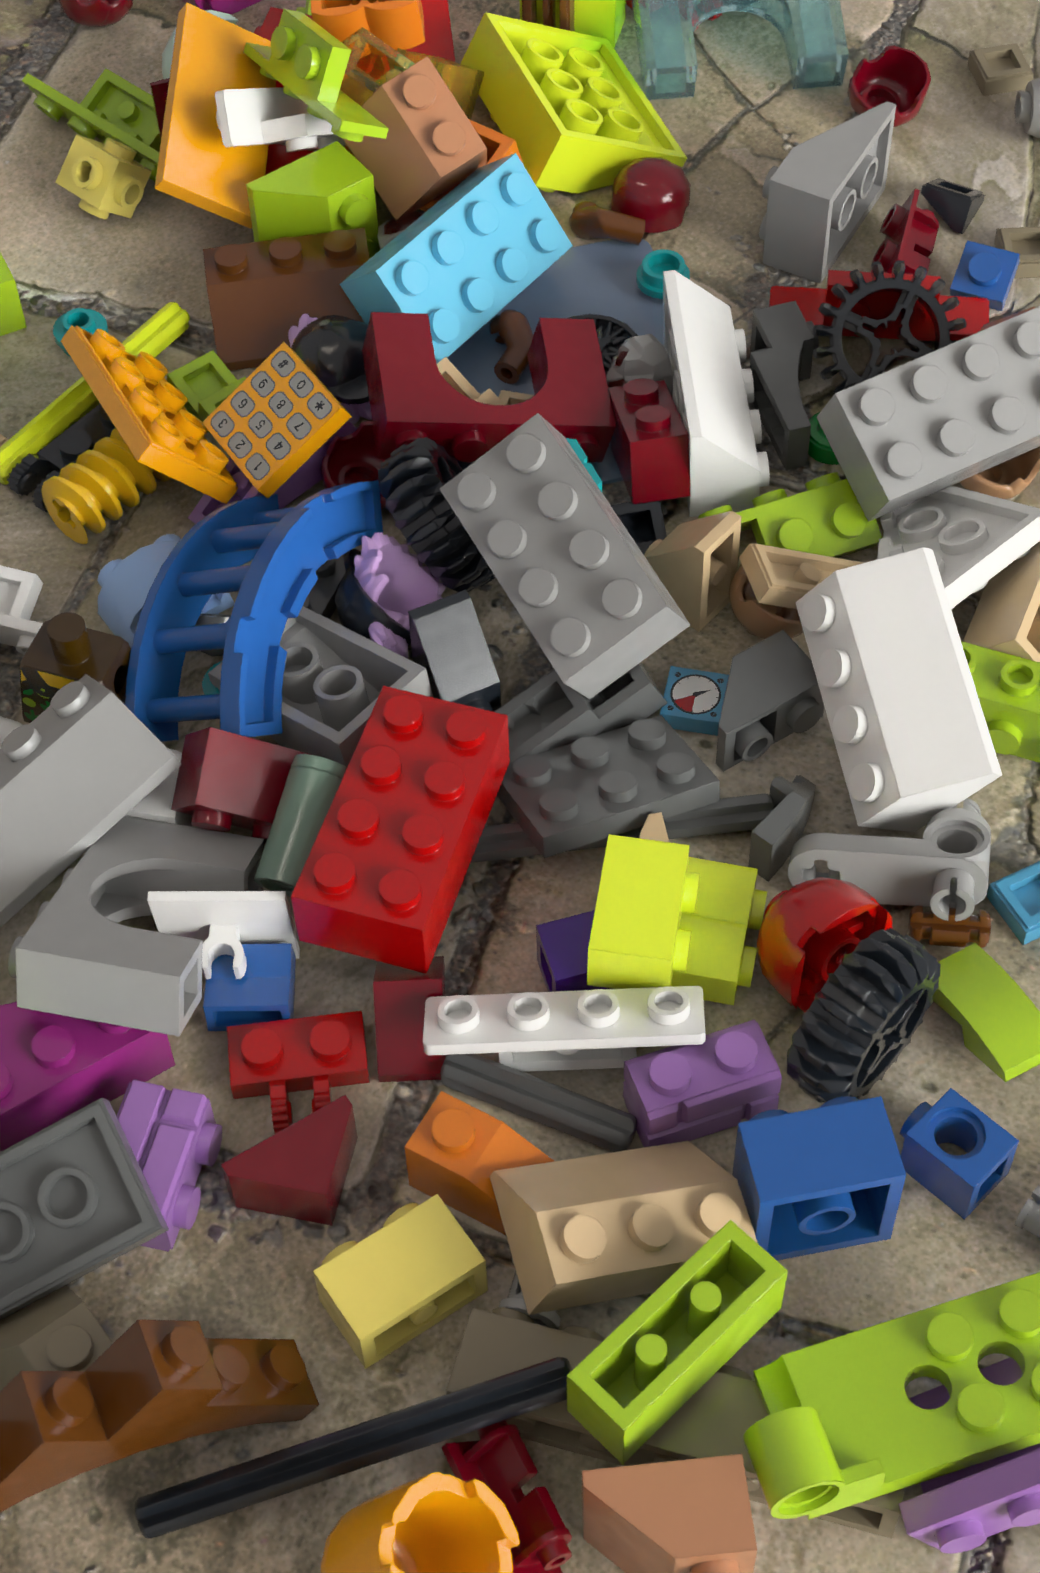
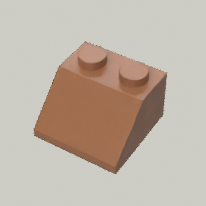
[342,56,487,223]
[582,1454,757,1573]

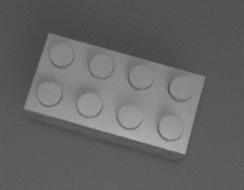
[816,306,1040,522]
[440,413,690,700]

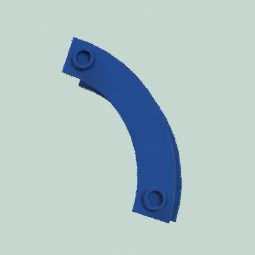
[124,480,383,742]

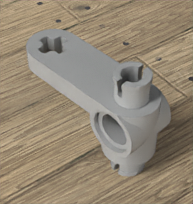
[788,798,991,921]

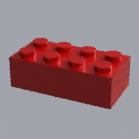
[291,686,510,974]

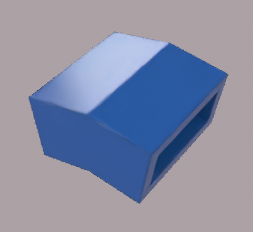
[203,943,296,1031]

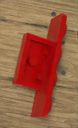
[769,270,989,341]

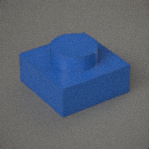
[950,240,1020,311]

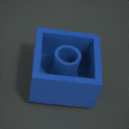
[732,1096,906,1261]

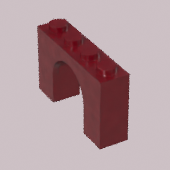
[362,312,616,463]

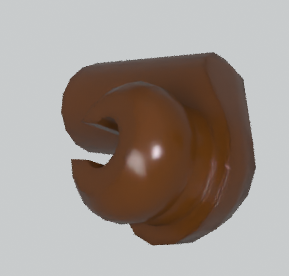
[569,201,646,246]
[489,309,534,384]

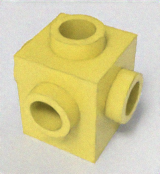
[55,134,152,220]

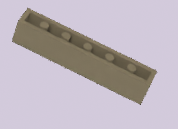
[446,1307,905,1539]

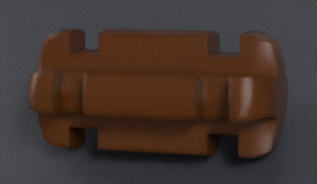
[908,905,991,948]

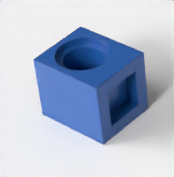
[900,1088,1019,1220]

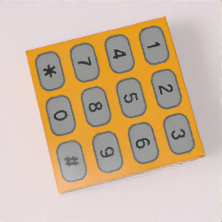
[202,342,352,499]

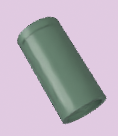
[254,754,347,898]

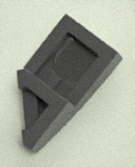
[748,775,816,882]

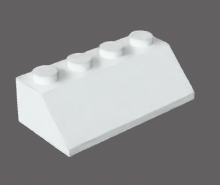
[663,270,770,517]
[795,547,1002,832]

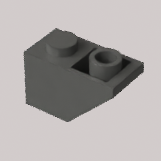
[716,630,824,772]

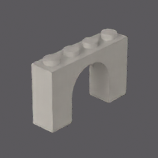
[8,816,264,1036]

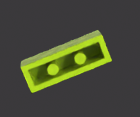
[567,1219,788,1465]

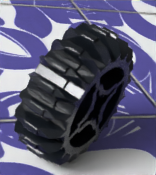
[812,260,966,394]
[378,437,496,592]
[787,928,941,1103]

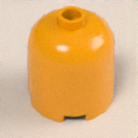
[320,1472,520,1573]

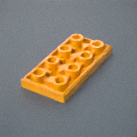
[154,3,276,229]
[61,325,238,504]

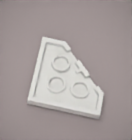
[877,486,1040,609]

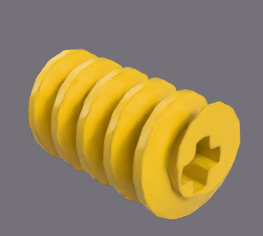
[41,428,171,545]

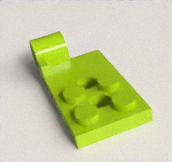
[743,1272,1040,1520]

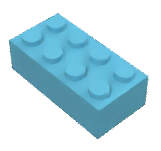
[340,153,573,364]

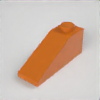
[404,1091,554,1235]

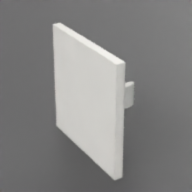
[147,891,300,979]

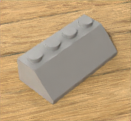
[0,674,181,928]

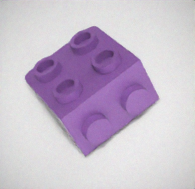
[899,1357,1040,1554]

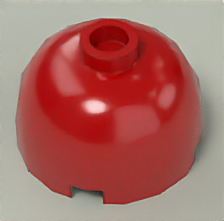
[757,877,892,1013]

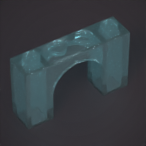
[632,0,849,100]

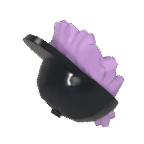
[288,314,372,424]
[335,532,446,659]

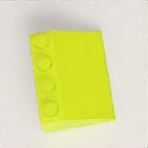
[460,12,687,194]

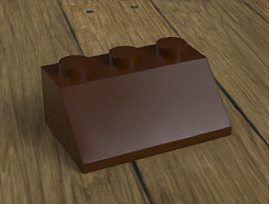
[203,228,370,371]

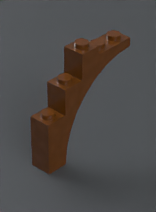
[0,1319,320,1513]

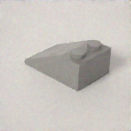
[759,101,896,284]
[208,606,433,767]

